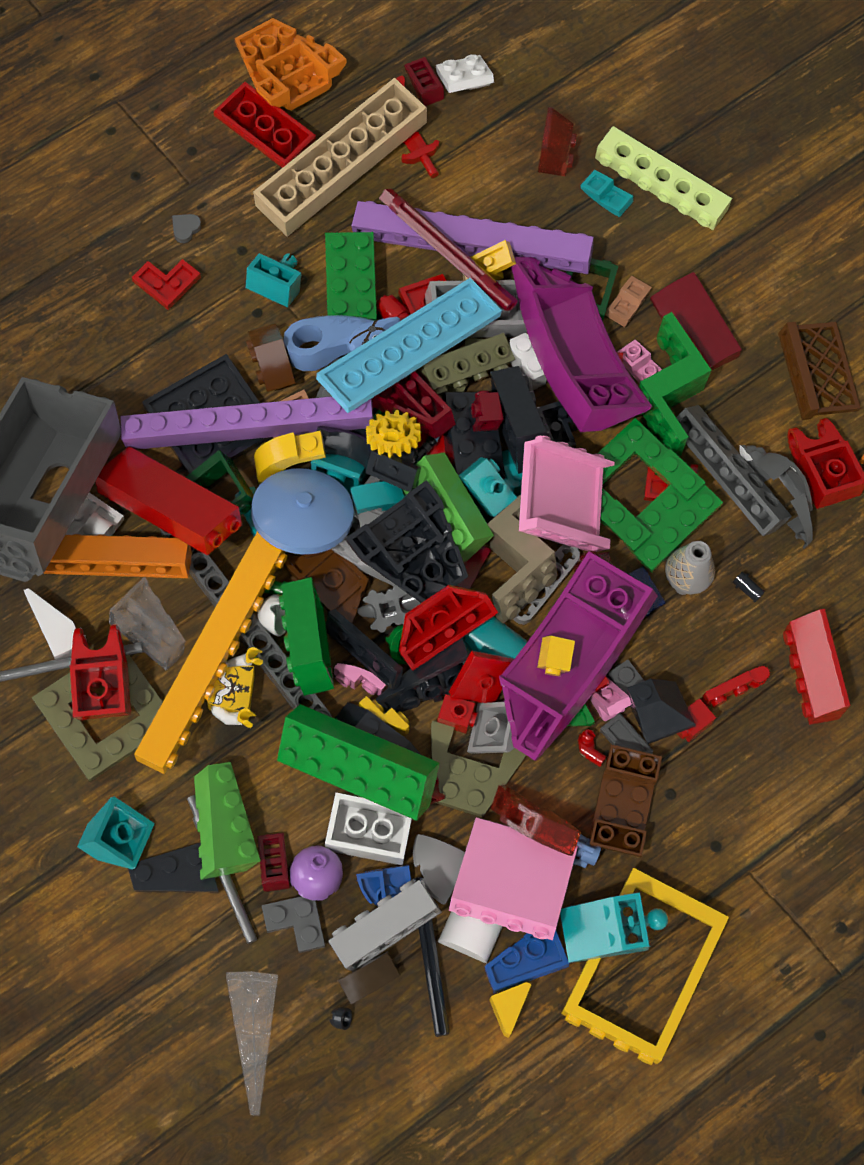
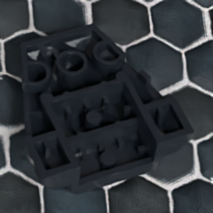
[345,480,468,603]

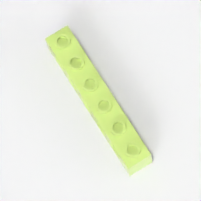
[595,126,732,230]

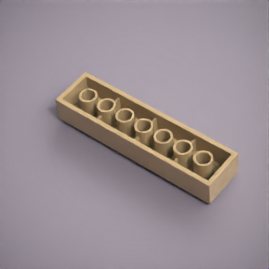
[253,78,427,237]

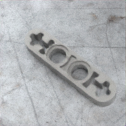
[513,544,580,624]

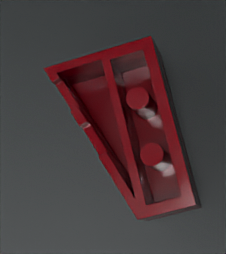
[372,371,456,439]

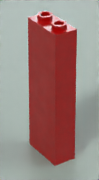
[95,446,242,555]

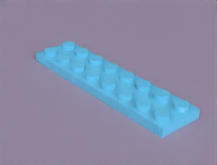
[316,278,502,413]

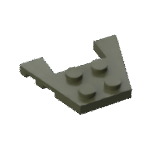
[431,721,527,818]

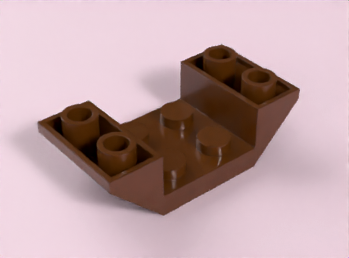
[589,744,662,857]

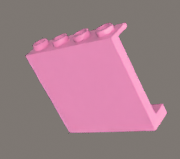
[519,436,615,552]
[449,818,578,940]

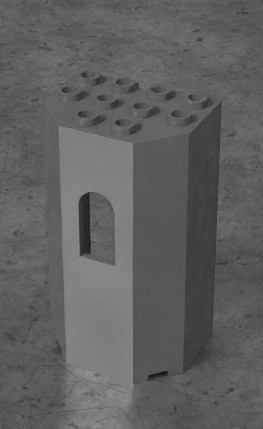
[0,377,121,582]

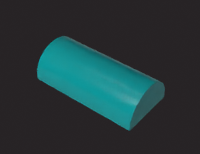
[463,616,528,659]

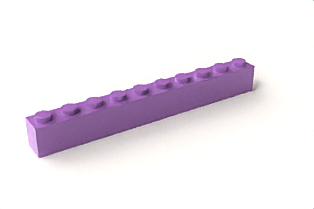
[352,201,593,274]
[121,397,374,449]

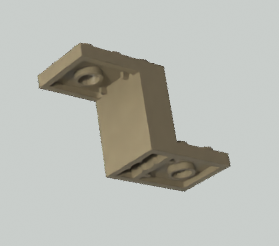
[487,495,557,623]

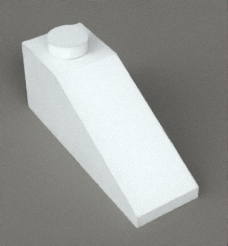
[24,588,87,660]

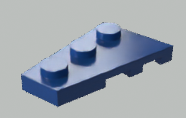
[485,930,569,993]

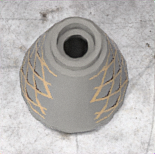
[665,541,715,595]

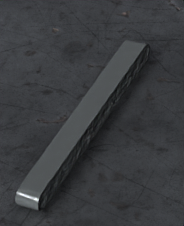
[160,529,332,717]

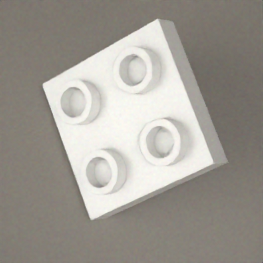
[436,55,494,93]
[65,493,124,536]

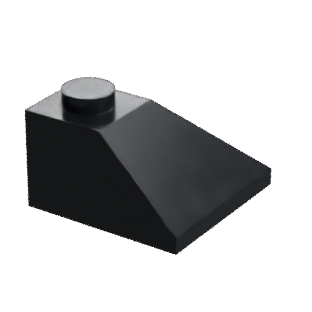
[627,679,696,744]

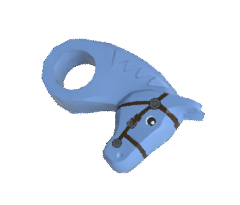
[283,315,401,371]

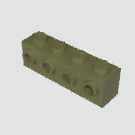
[415,333,515,395]

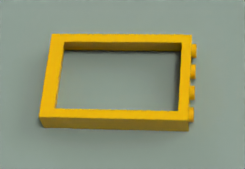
[561,868,729,1065]

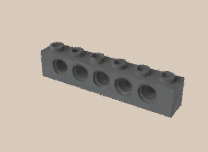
[676,405,792,536]

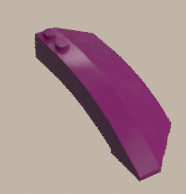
[511,257,652,432]
[499,551,658,761]

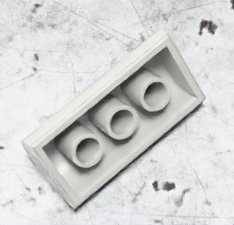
[438,911,502,964]

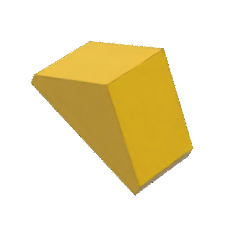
[490,982,531,1038]

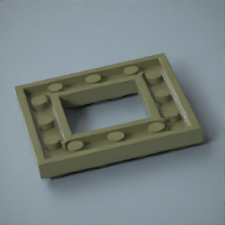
[32,655,163,782]

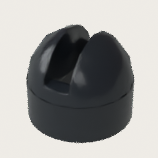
[329,1007,352,1030]

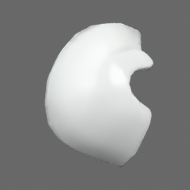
[258,594,286,637]

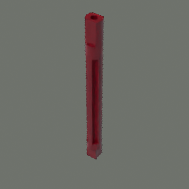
[379,189,518,311]

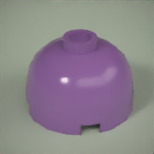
[290,846,343,901]

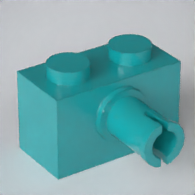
[246,253,301,307]
[458,457,517,517]

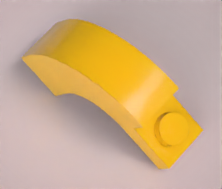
[254,431,326,485]

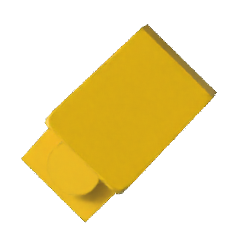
[470,240,516,280]

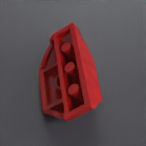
[399,585,498,671]

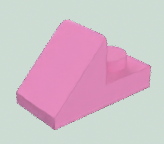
[589,678,632,721]

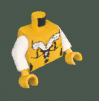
[207,647,263,728]

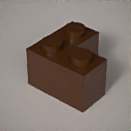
[246,323,295,392]

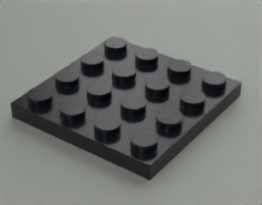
[142,354,272,474]

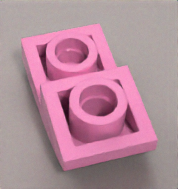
[618,340,662,384]
[334,663,387,696]

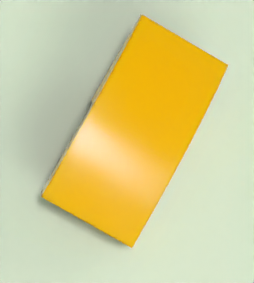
[359,696,409,737]

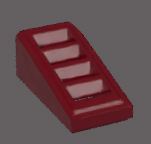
[404,57,444,106]
[257,833,290,892]

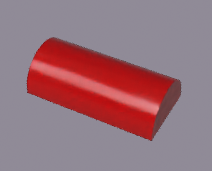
[214,82,316,168]

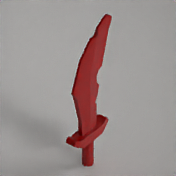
[396,76,439,179]

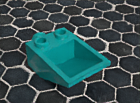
[560,893,668,963]

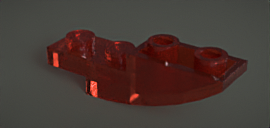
[491,785,581,856]

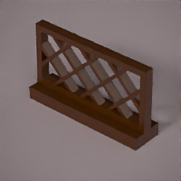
[778,322,861,420]

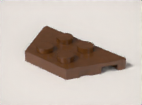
[283,549,369,624]

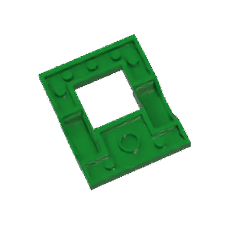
[597,418,723,573]

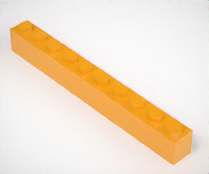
[134,531,287,774]

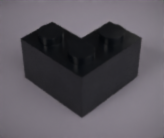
[540,401,579,448]

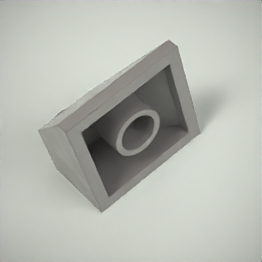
[467,702,514,754]

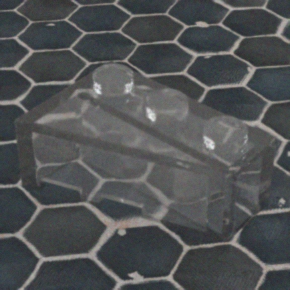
[109,577,185,671]

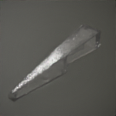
[226,971,278,1116]

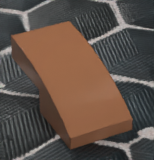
[605,276,652,327]

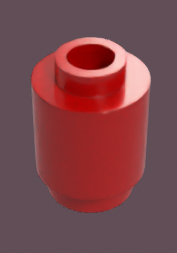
[376,295,409,320]

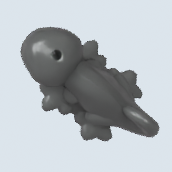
[358,585,421,633]

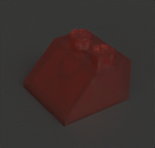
[538,107,577,176]

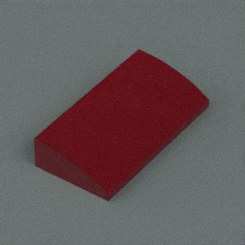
[650,272,742,371]

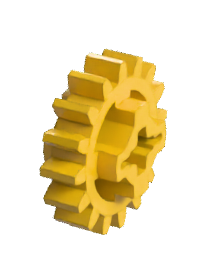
[366,410,421,458]

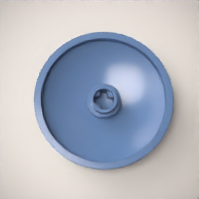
[251,469,354,554]

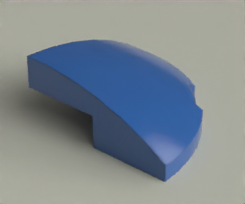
[356,865,411,907]

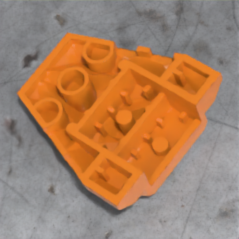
[235,18,347,111]

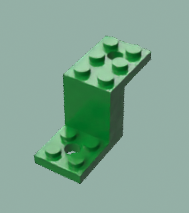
[639,312,711,457]

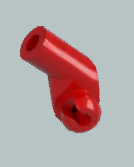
[578,729,607,767]

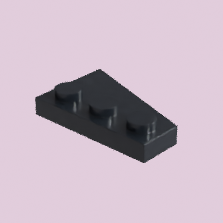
[128,842,219,893]

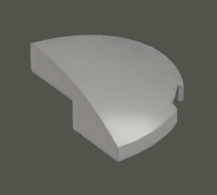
[413,834,465,905]

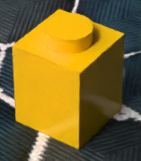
[537,636,575,676]

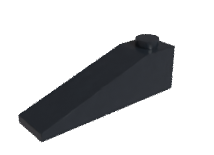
[376,637,472,713]

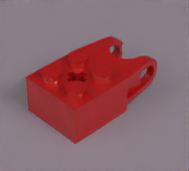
[787,418,864,509]
[70,624,131,720]

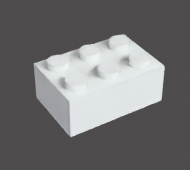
[325,793,412,865]

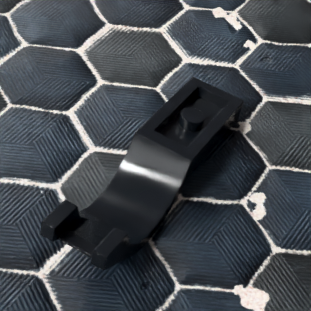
[316,426,421,492]

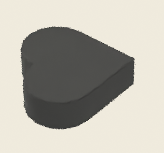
[172,214,201,243]

